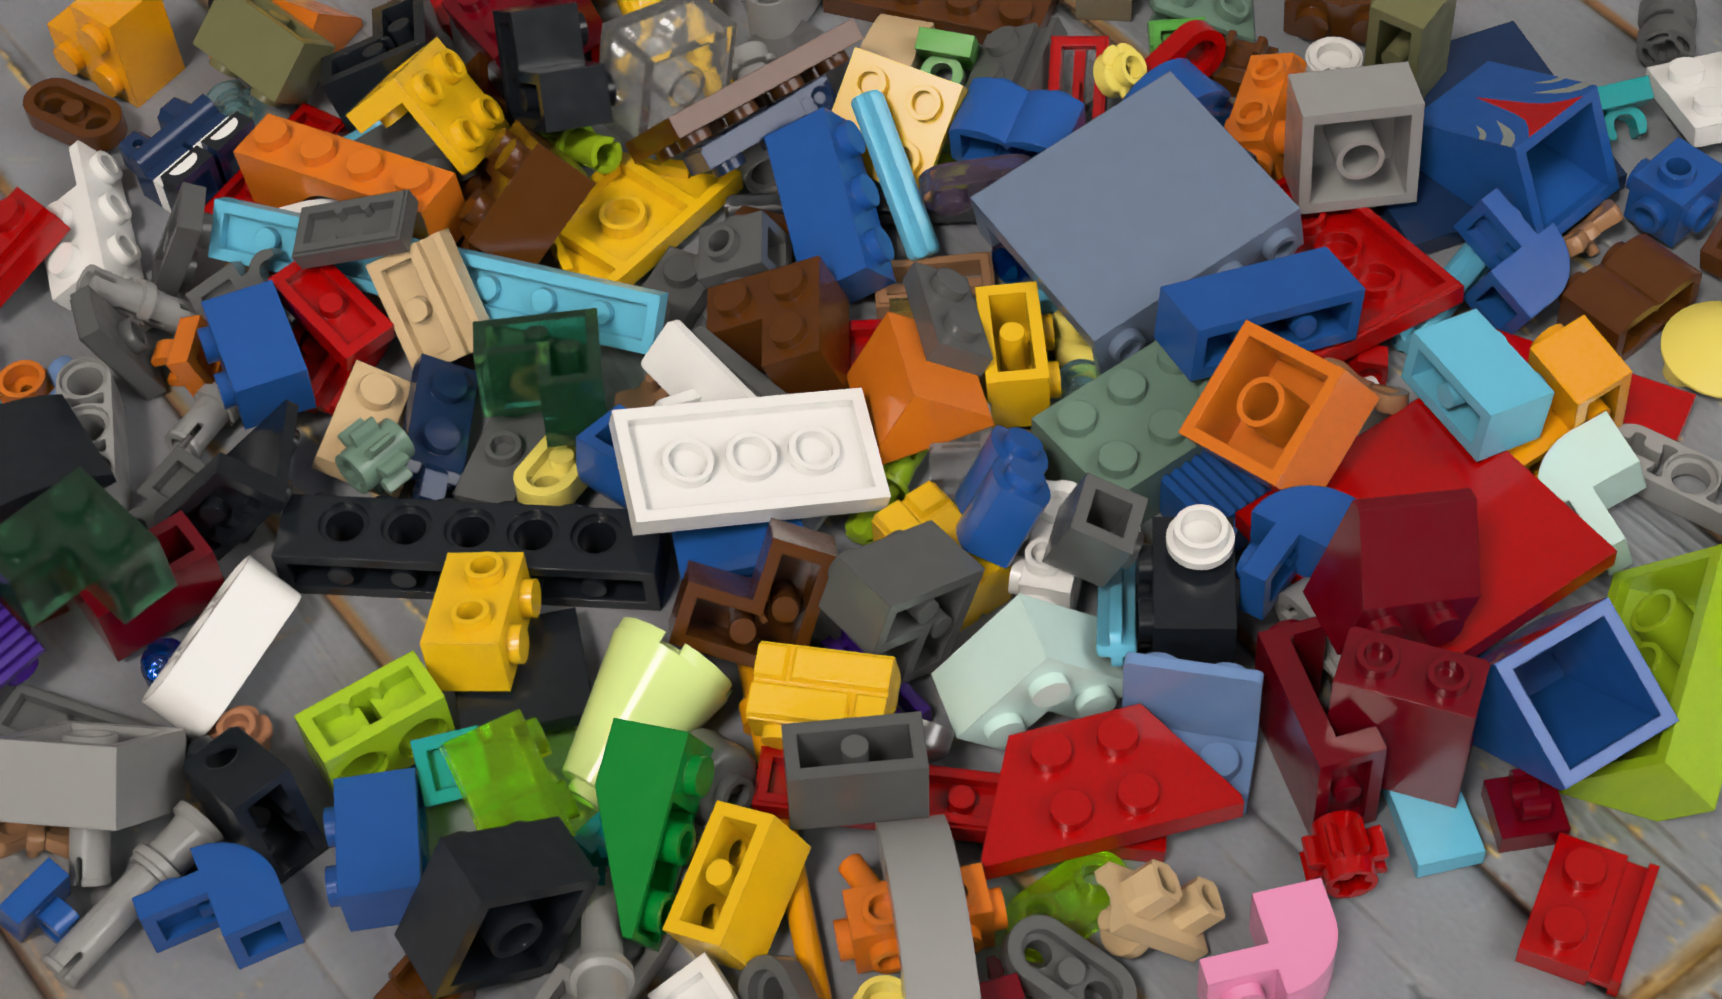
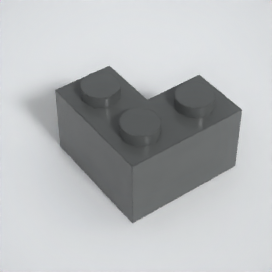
[818,520,985,685]

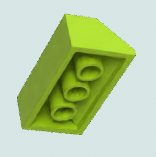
[1558,544,1722,822]

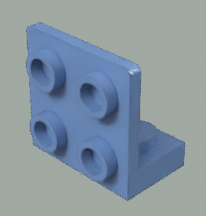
[1122,652,1264,814]

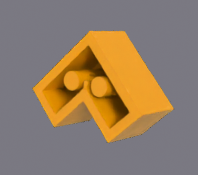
[47,0,186,108]
[1507,315,1633,478]

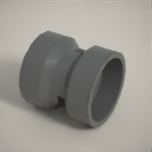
[1636,0,1697,67]

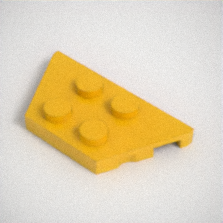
[549,152,743,285]

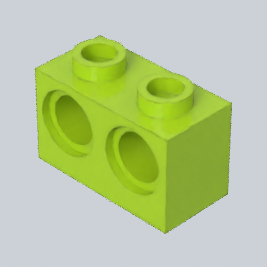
[294,650,455,794]

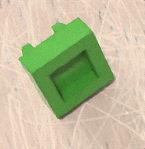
[915,26,982,87]

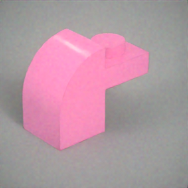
[1197,878,1338,999]

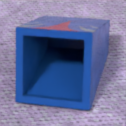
[1420,61,1620,234]
[1473,597,1679,790]

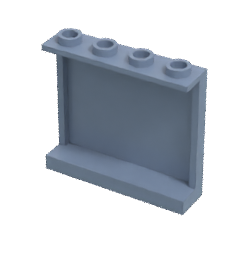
[970,71,1304,374]

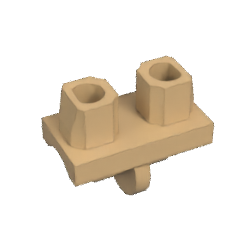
[1094,859,1225,962]

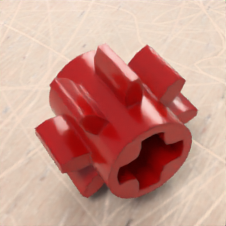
[1299,810,1390,899]

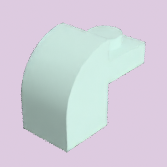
[1538,411,1647,576]

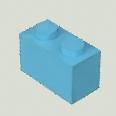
[1401,309,1555,462]

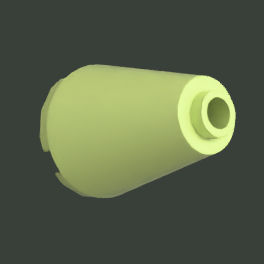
[562,617,732,812]

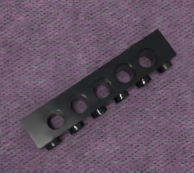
[271,492,671,611]

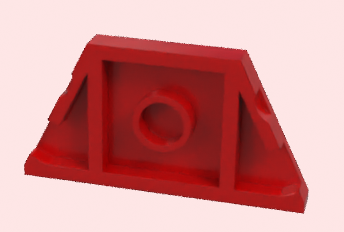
[981,703,1244,880]

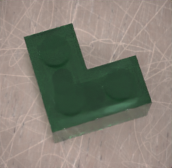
[473,308,608,447]
[0,467,178,628]

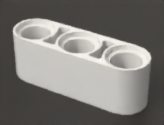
[142,555,301,741]

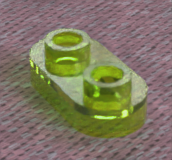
[1005,851,1126,963]

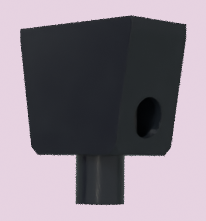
[182,726,329,884]

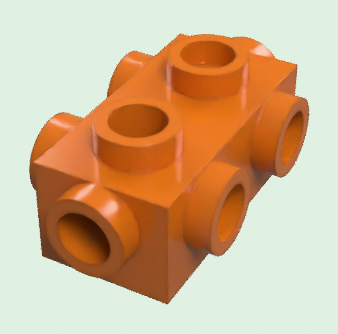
[1224,52,1308,180]
[833,853,1008,974]

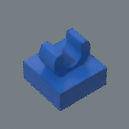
[0,857,80,944]

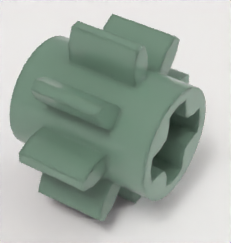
[335,416,415,495]

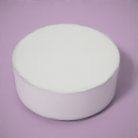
[1305,37,1363,72]

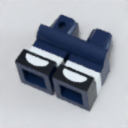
[119,94,256,213]

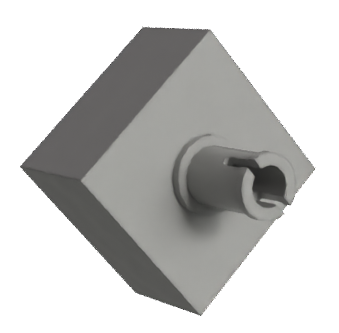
[1283,61,1425,215]
[0,720,186,887]

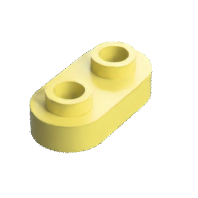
[513,416,598,506]

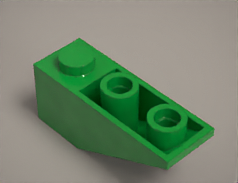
[595,718,714,952]

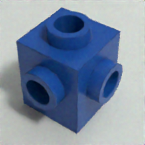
[1624,137,1722,247]

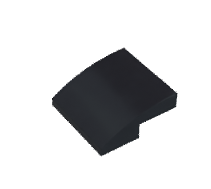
[0,394,117,524]
[455,607,591,746]

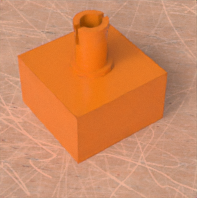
[1178,320,1380,492]

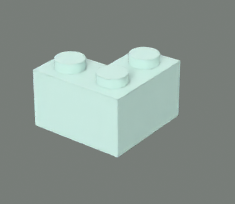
[931,593,1123,750]

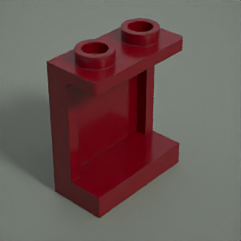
[1255,616,1387,835]
[1328,626,1490,808]

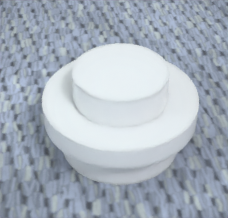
[1166,504,1235,570]

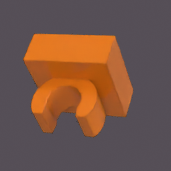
[150,314,223,397]

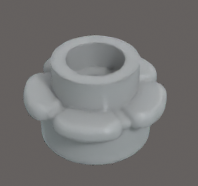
[724,41,777,82]

